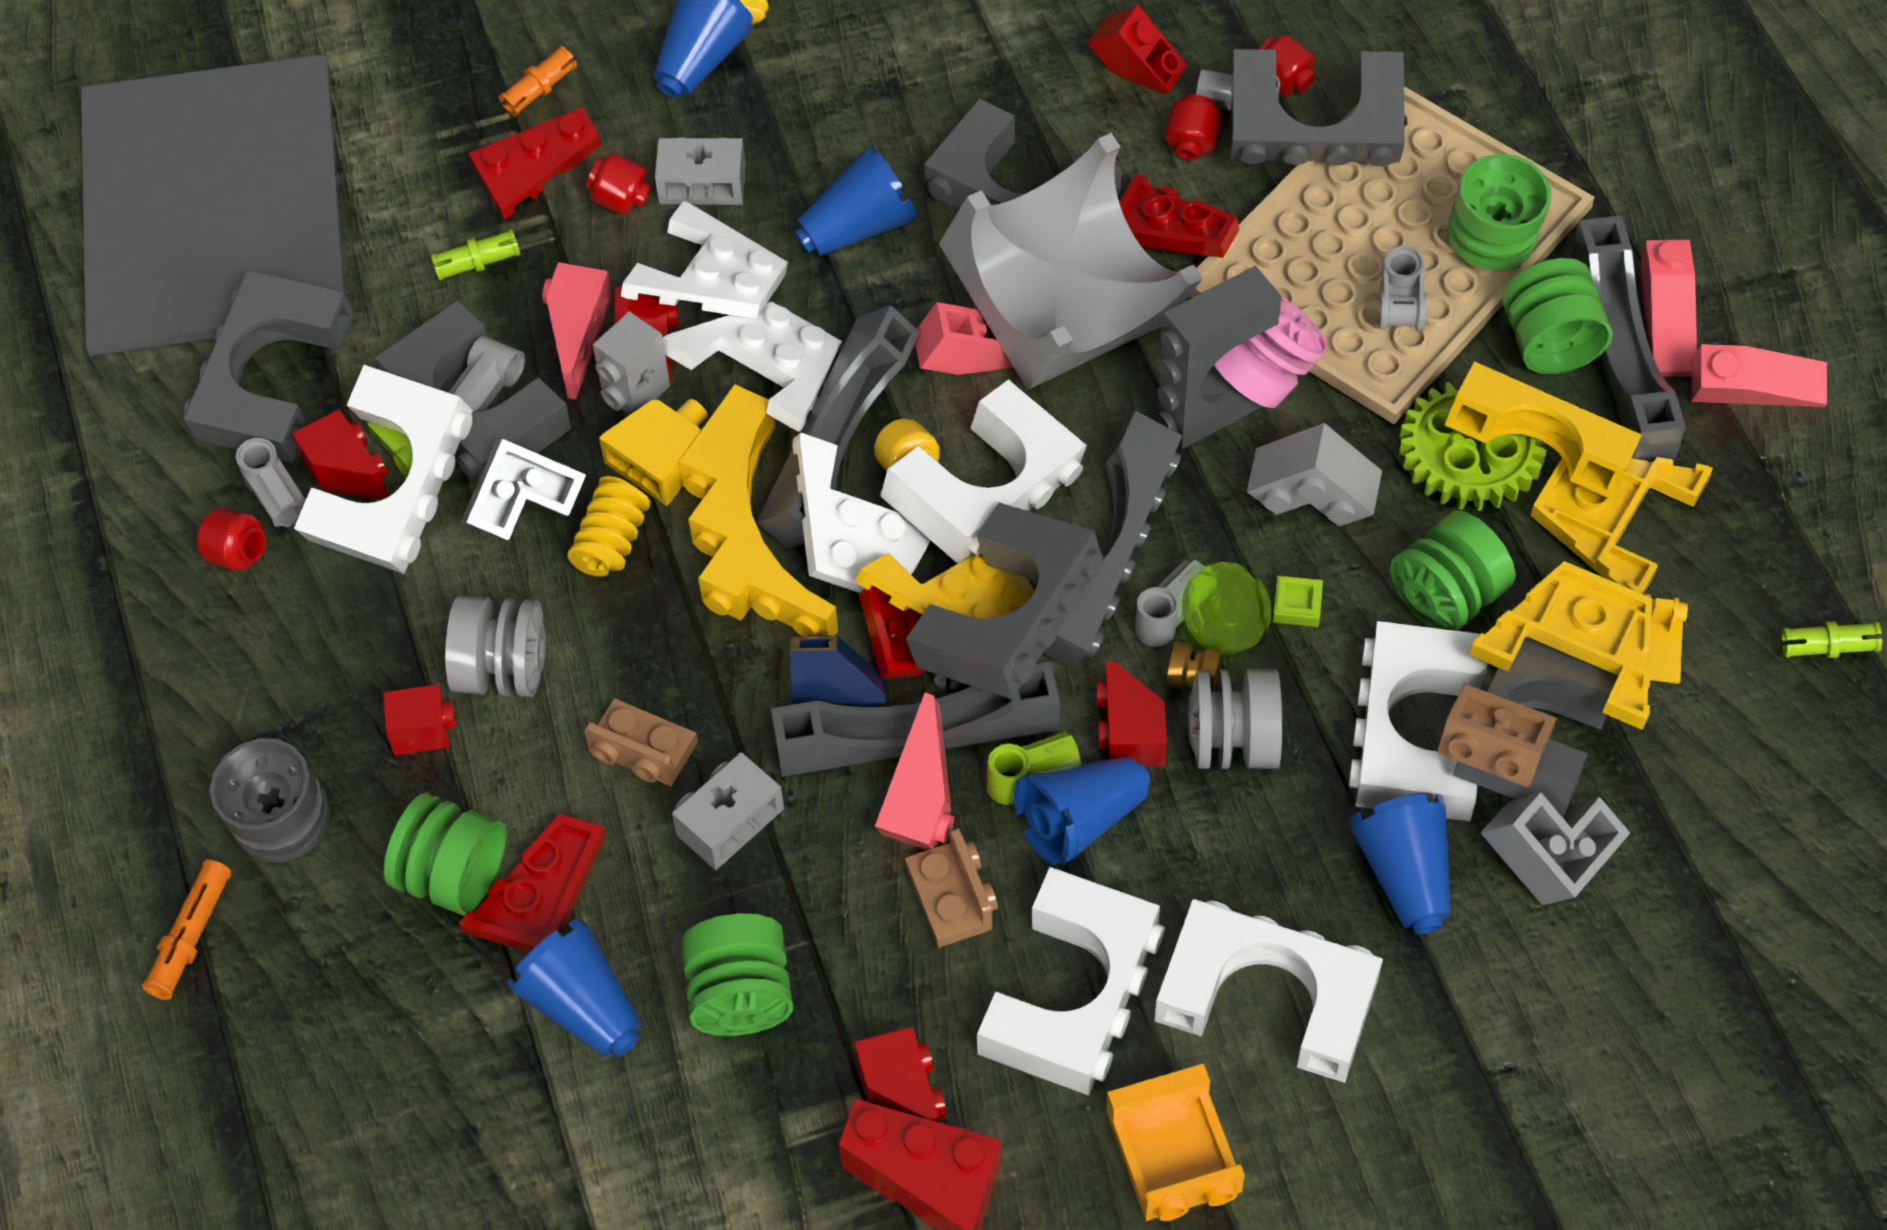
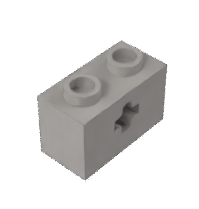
[655,137,746,205]
[593,311,670,415]
[672,752,784,870]

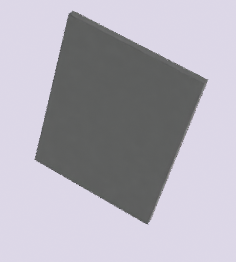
[81,54,346,356]

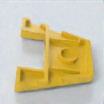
[1531,457,1713,595]
[855,552,1035,619]
[1469,561,1652,730]

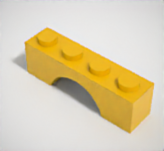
[1445,361,1642,499]

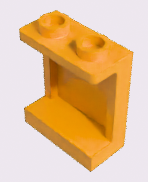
[1106,1063,1245,1221]

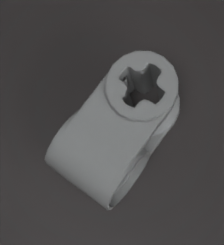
[1378,246,1426,331]

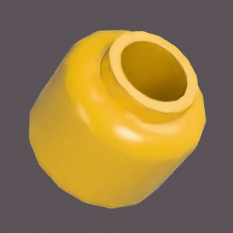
[874,418,940,472]

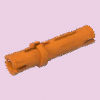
[142,859,232,1000]

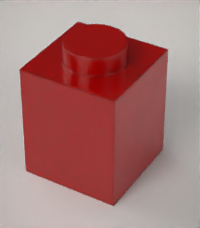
[383,684,457,756]

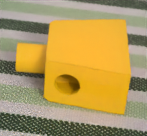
[599,399,708,506]

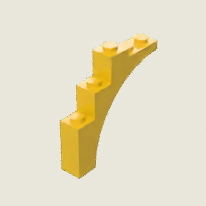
[679,385,838,637]

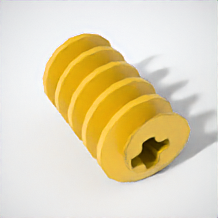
[567,476,651,577]

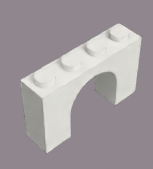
[294,365,473,574]
[880,379,1087,564]
[1349,621,1488,821]
[977,867,1165,1095]
[1155,899,1383,1083]

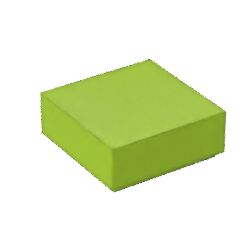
[1273,575,1323,627]

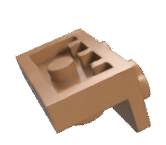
[1438,683,1557,787]
[584,698,698,786]
[905,828,998,948]

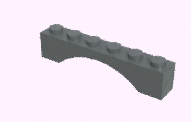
[1571,215,1686,461]
[757,305,920,549]
[1043,410,1182,669]
[771,661,1060,777]

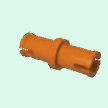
[498,46,577,117]

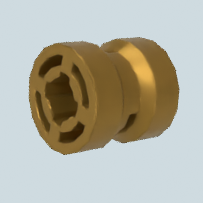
[1166,641,1221,691]

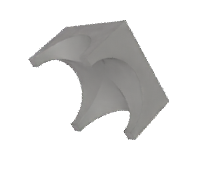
[939,133,1202,390]

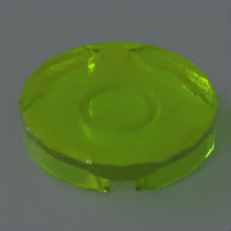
[1182,562,1271,655]

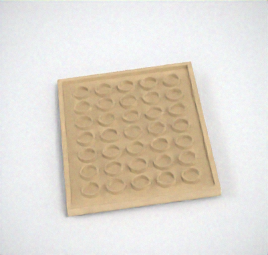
[1190,86,1594,424]

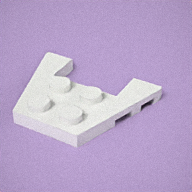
[621,201,788,319]
[663,302,842,432]
[792,433,931,593]

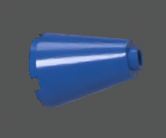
[653,0,754,98]
[795,147,917,256]
[1013,756,1150,865]
[1349,793,1451,934]
[507,919,641,1058]

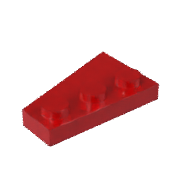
[469,107,601,220]
[1119,173,1239,258]
[458,814,606,953]

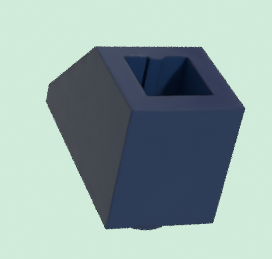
[790,636,886,707]

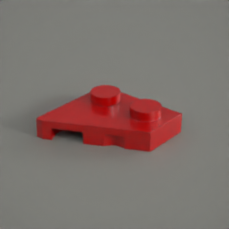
[859,583,926,679]

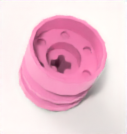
[1214,296,1328,408]

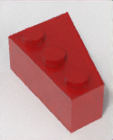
[839,1099,1002,1230]

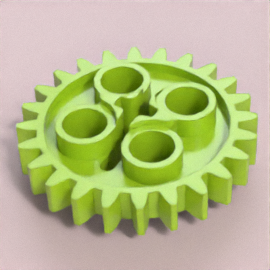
[1399,380,1547,511]

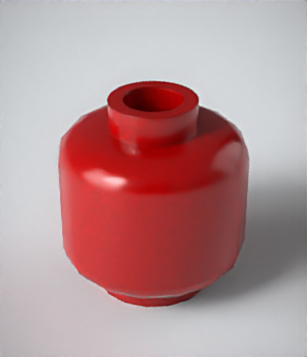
[1259,35,1316,98]
[1164,94,1223,160]
[586,153,652,215]
[197,508,266,571]

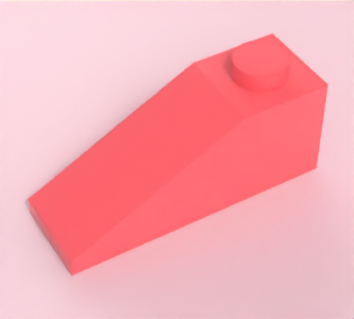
[1637,240,1697,377]
[542,262,613,399]
[915,302,1014,375]
[1691,344,1827,407]
[875,693,954,851]

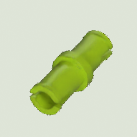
[431,229,521,281]
[1781,621,1882,659]

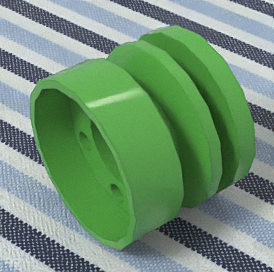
[1447,153,1551,271]
[1502,258,1613,374]
[1390,511,1516,631]
[384,792,507,916]
[681,913,794,1036]

